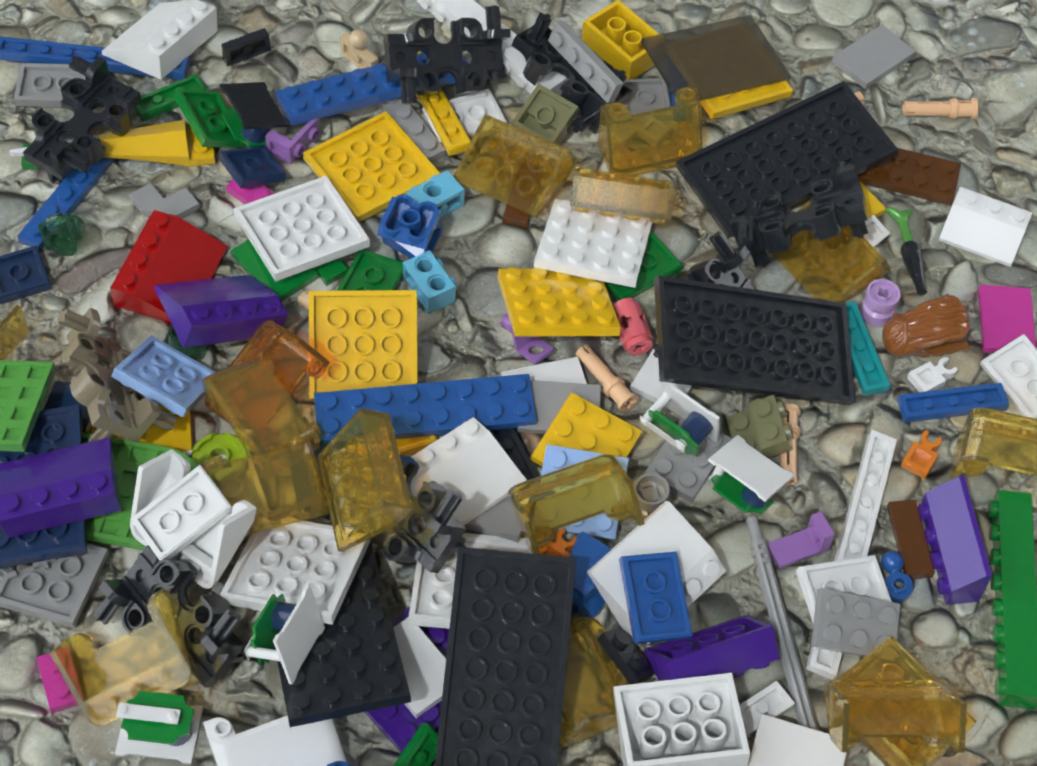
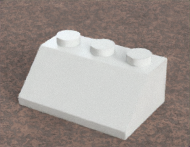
[938,187,1032,267]

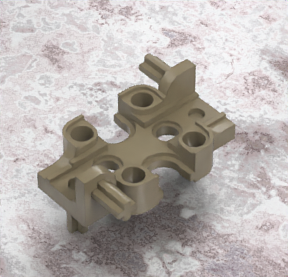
[57,308,177,442]

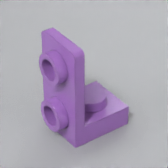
[265,118,321,164]
[768,511,835,568]

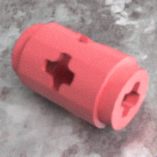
[613,298,653,356]

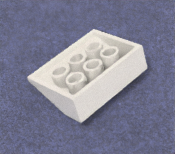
[102,0,218,80]
[387,417,527,529]
[587,501,726,644]
[613,673,750,766]

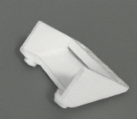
[130,449,257,589]
[203,716,347,766]

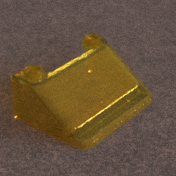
[50,588,192,726]
[559,617,630,747]

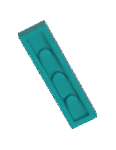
[846,301,890,396]

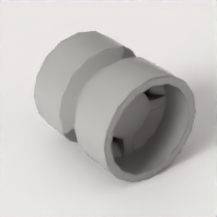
[630,473,670,522]

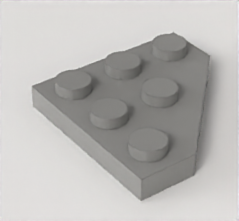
[0,543,109,628]

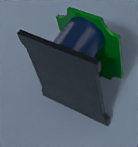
[219,82,290,147]

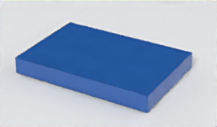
[619,551,693,644]

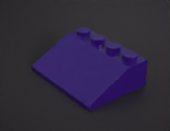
[154,275,288,348]
[0,437,122,538]

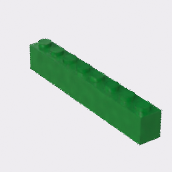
[988,490,1037,710]

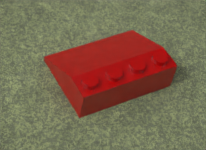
[110,210,228,323]

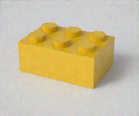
[582,0,666,80]

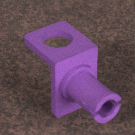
[500,313,554,364]

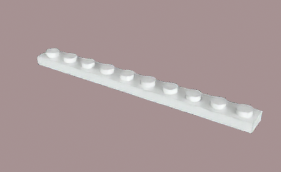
[806,430,897,680]

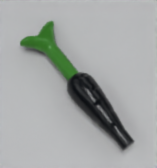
[886,207,927,296]

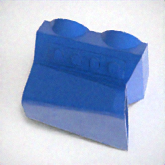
[377,194,443,258]
[569,532,612,618]

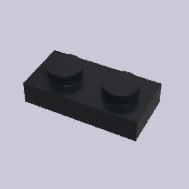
[221,28,271,67]
[597,628,654,684]

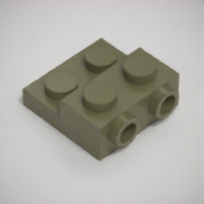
[511,83,580,153]
[726,395,794,458]

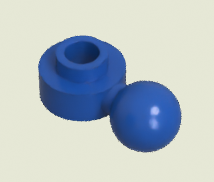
[881,551,913,603]

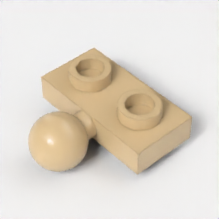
[340,30,379,69]

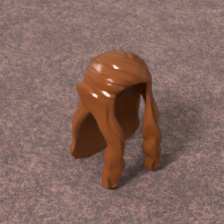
[882,294,970,358]

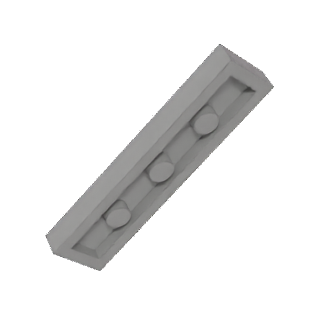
[548,20,623,103]
[377,97,446,163]

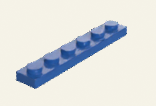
[17,132,117,251]

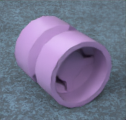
[860,279,900,327]

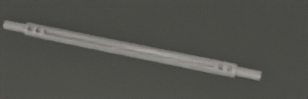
[746,516,819,731]

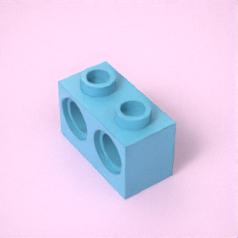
[403,250,457,314]

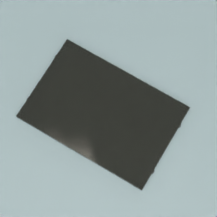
[641,15,791,106]

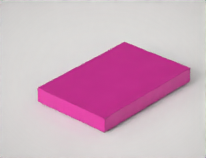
[977,284,1036,353]

